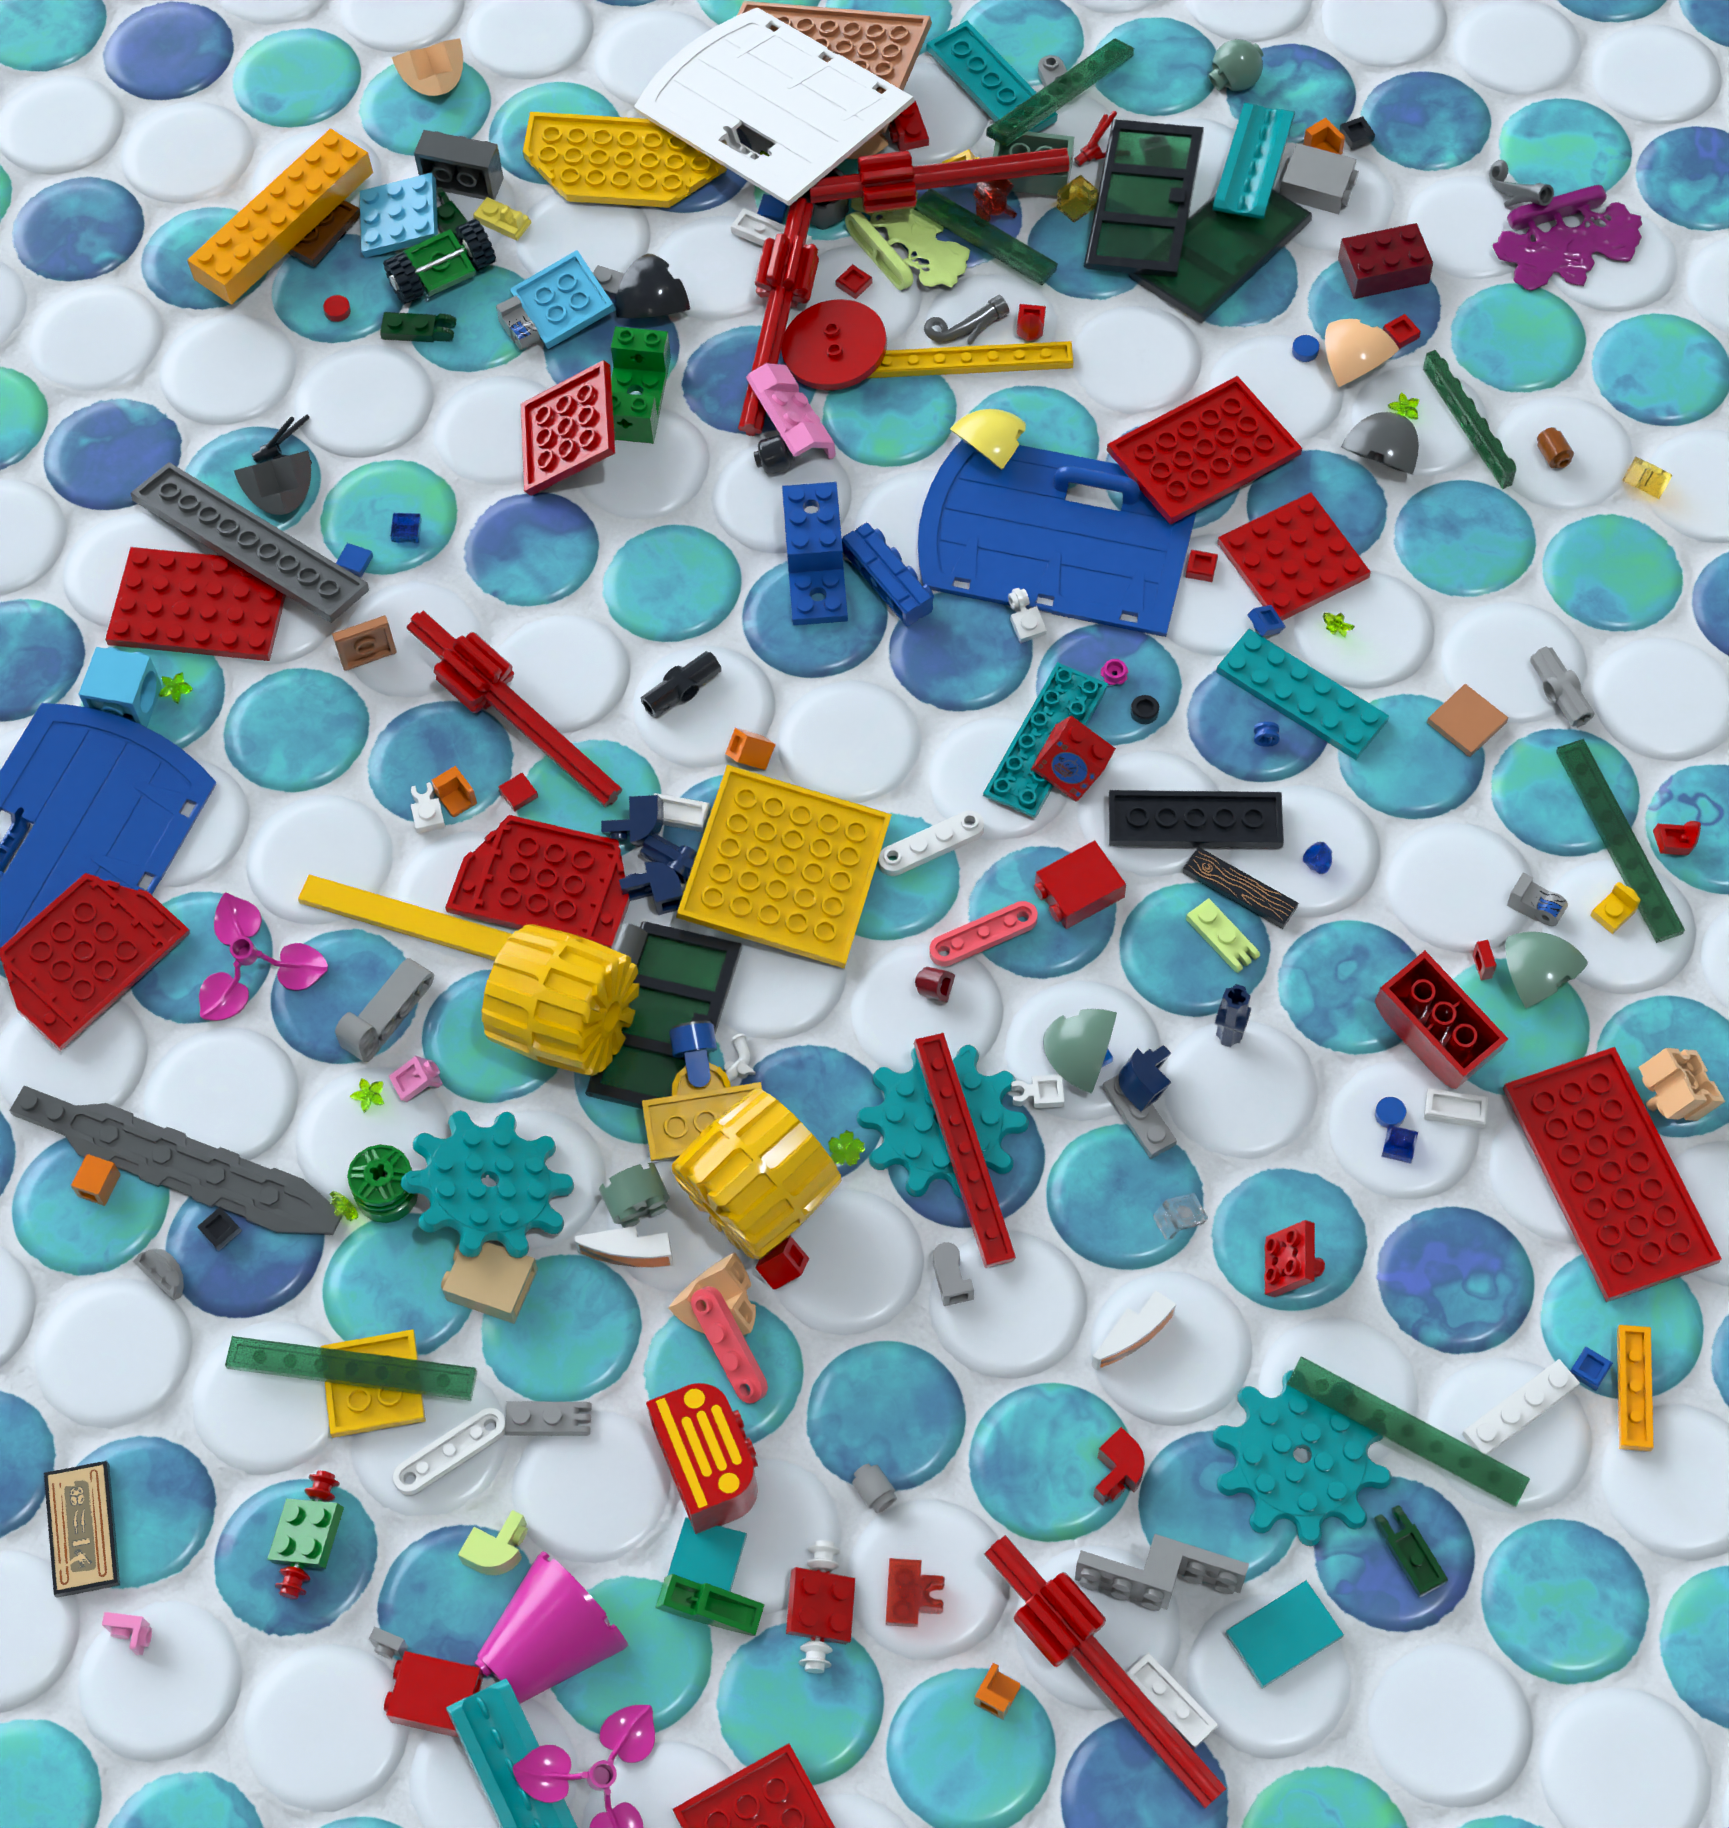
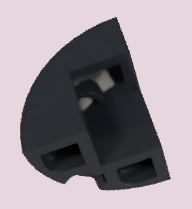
[616,253,690,318]

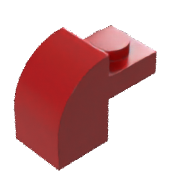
[1094,1427,1145,1505]

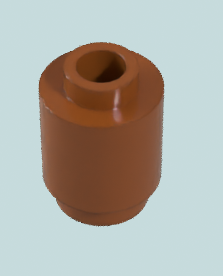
[1537,427,1574,469]

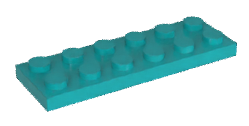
[926,21,1058,132]
[1216,628,1389,760]

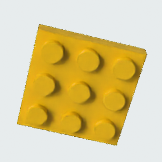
[321,1329,426,1438]

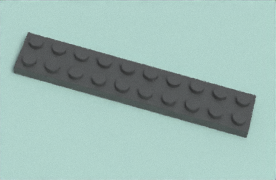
[131,462,369,623]

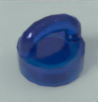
[1303,842,1332,874]

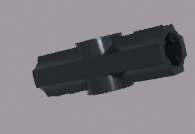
[640,651,722,718]

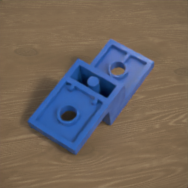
[782,482,848,626]

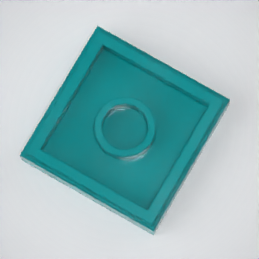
[667,1517,747,1592]

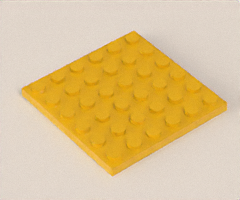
[676,765,892,969]

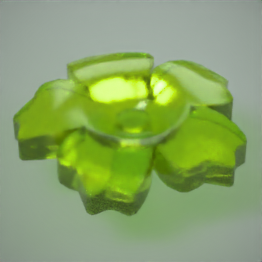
[828,1130,865,1166]
[329,1191,359,1221]

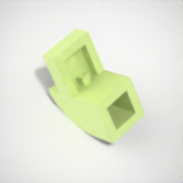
[458,1510,528,1575]

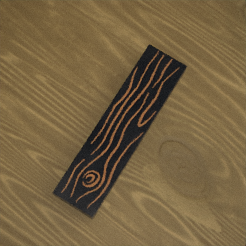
[1183,847,1299,929]

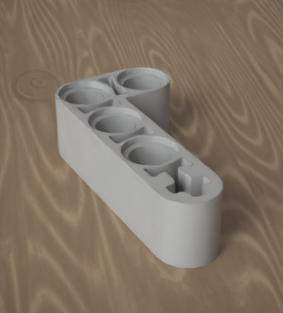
[335,958,434,1062]

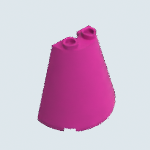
[474,1551,628,1704]

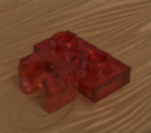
[886,1558,945,1627]

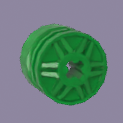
[347,1144,419,1223]

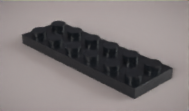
[1108,790,1284,848]

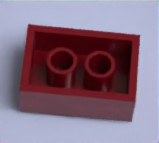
[1338,223,1433,299]

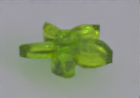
[1388,392,1420,420]
[1323,612,1355,637]
[159,672,193,704]
[349,1078,385,1113]

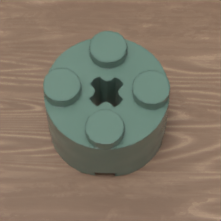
[599,1163,670,1228]

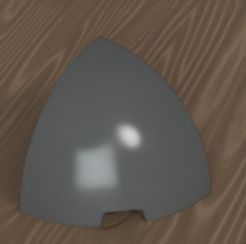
[1341,412,1419,475]
[234,450,311,515]

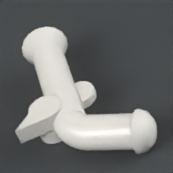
[724,1033,756,1083]

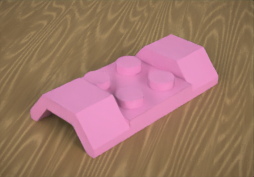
[746,363,836,459]

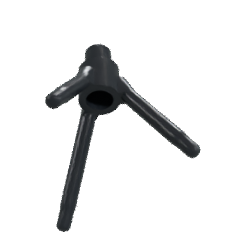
[252,414,312,464]

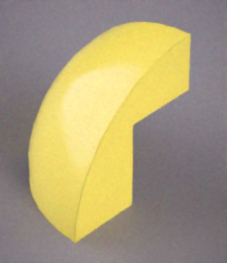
[950,409,1026,469]

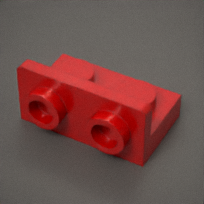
[889,101,929,152]

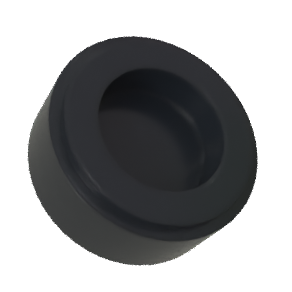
[1131,695,1159,724]

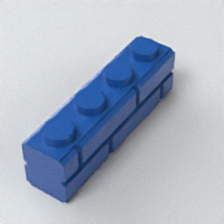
[842,522,934,627]

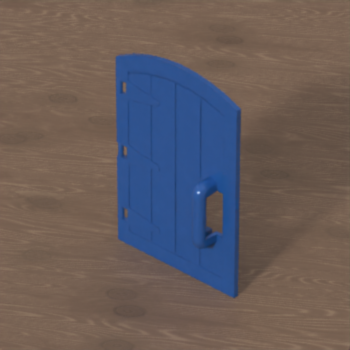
[918,440,1197,637]
[0,703,216,948]

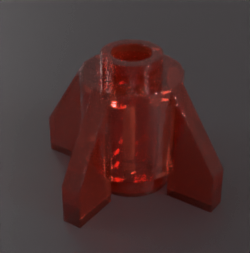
[973,179,1017,228]

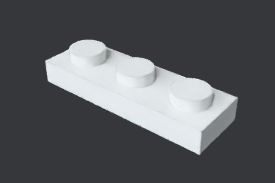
[731,208,812,246]
[1127,1652,1218,1750]

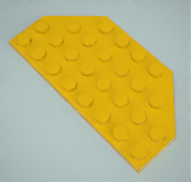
[523,112,727,208]

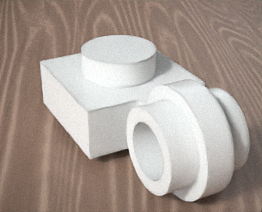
[1008,588,1047,643]

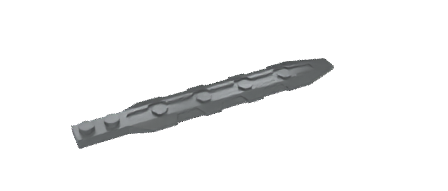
[9,1086,343,1235]

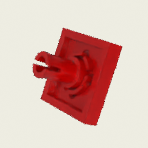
[1264,1220,1325,1297]

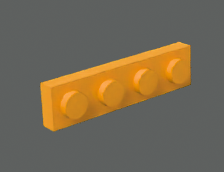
[1617,1325,1654,1451]

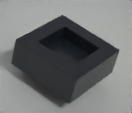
[1339,116,1375,149]
[197,1206,242,1251]

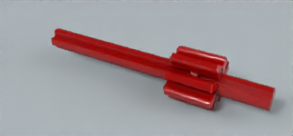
[809,148,1070,213]
[738,198,819,436]
[406,610,622,808]
[984,1535,1227,1809]

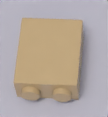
[441,1242,538,1324]

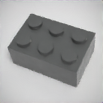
[414,130,504,200]

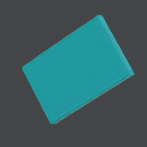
[1225,1580,1344,1689]

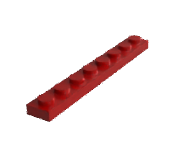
[913,1033,1016,1268]

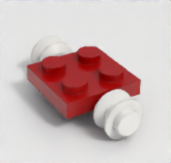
[786,1540,856,1673]

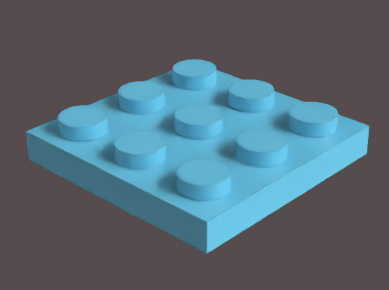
[360,172,438,258]
[510,250,616,349]

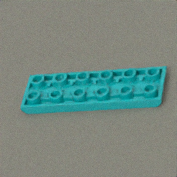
[1213,102,1295,219]
[983,662,1108,818]
[446,1678,578,1828]

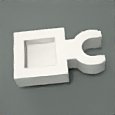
[411,782,445,834]
[1011,1075,1064,1109]

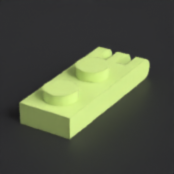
[1186,898,1260,973]

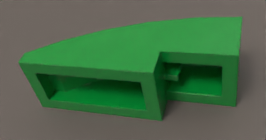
[656,1574,765,1636]

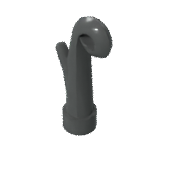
[1489,160,1554,207]
[924,295,1009,345]

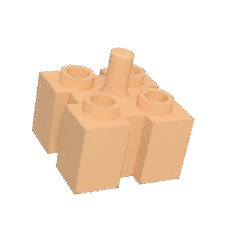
[1638,1048,1725,1121]

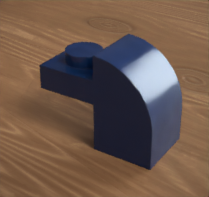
[601,795,664,847]
[619,862,683,915]
[1118,1045,1171,1112]

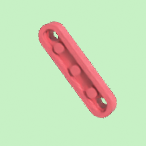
[930,901,1038,967]
[691,1286,768,1404]

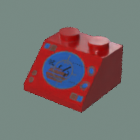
[1031,716,1116,802]

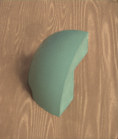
[1505,932,1588,1008]
[1043,1009,1117,1094]

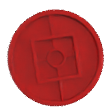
[781,299,887,390]

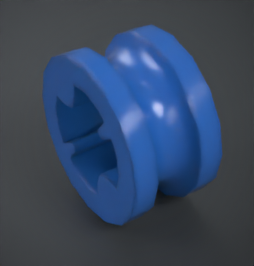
[1254,722,1280,747]

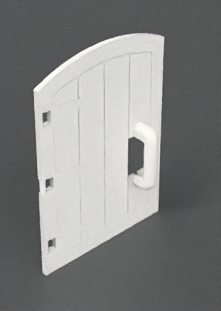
[634,8,914,206]

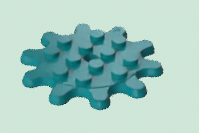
[857,1045,1029,1199]
[401,1110,574,1258]
[1213,1370,1392,1547]

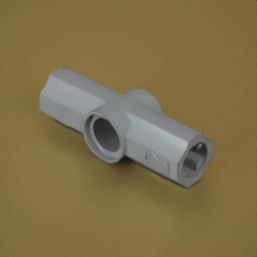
[1530,646,1595,728]

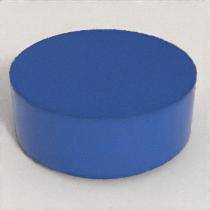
[1292,335,1320,362]
[1375,1097,1406,1128]

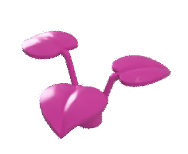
[199,892,328,1021]
[512,1705,655,1828]

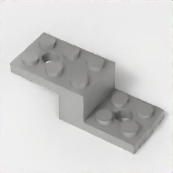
[1074,1534,1249,1611]

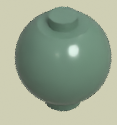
[1208,39,1264,91]

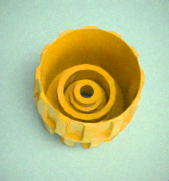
[482,924,639,1076]
[672,1089,842,1259]

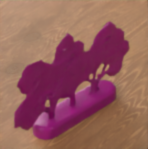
[1492,185,1642,290]

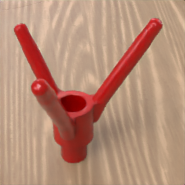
[1074,111,1131,166]

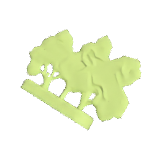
[845,191,970,290]

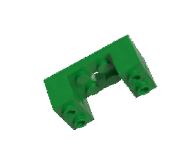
[611,326,671,444]

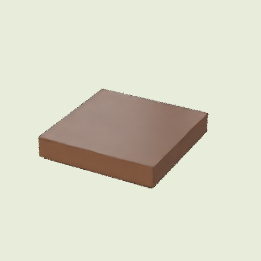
[332,615,397,671]
[1427,684,1508,757]

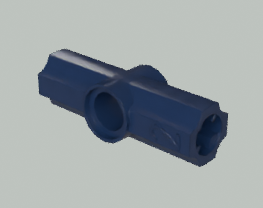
[640,833,697,884]
[1215,984,1252,1047]

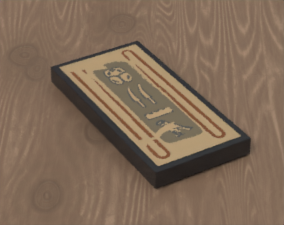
[44,1461,120,1598]

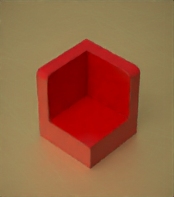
[755,1236,810,1290]

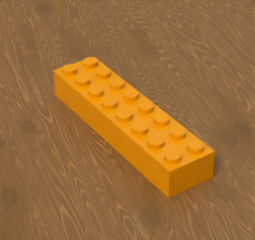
[187,128,373,305]

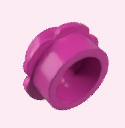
[1101,659,1128,685]

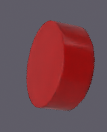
[323,295,351,322]

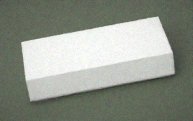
[654,793,710,832]
[1424,1088,1488,1128]

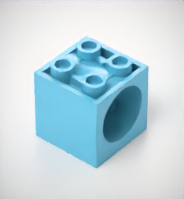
[78,647,162,727]

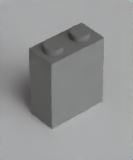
[1280,143,1359,214]

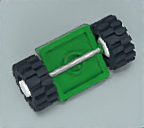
[383,218,496,304]

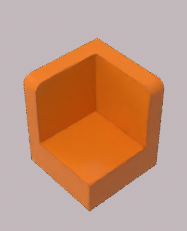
[1303,117,1345,155]
[725,728,776,770]
[431,766,477,817]
[71,1154,120,1206]
[974,1663,1021,1720]

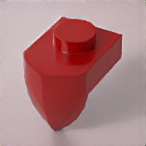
[1017,304,1046,341]
[1653,821,1701,855]

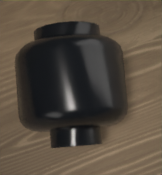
[754,435,795,474]

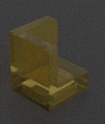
[1057,175,1098,222]
[1623,456,1672,499]

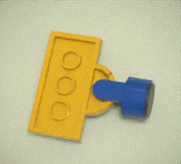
[642,1021,762,1161]

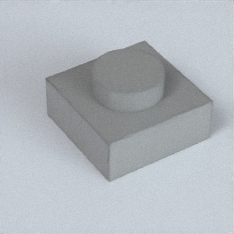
[369,1627,408,1659]

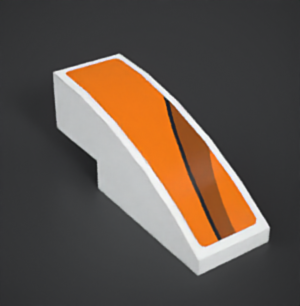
[575,1226,674,1268]
[1092,1290,1176,1370]

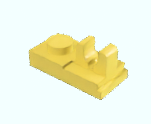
[473,197,531,241]

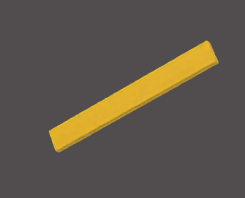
[867,341,1074,378]
[298,874,512,961]

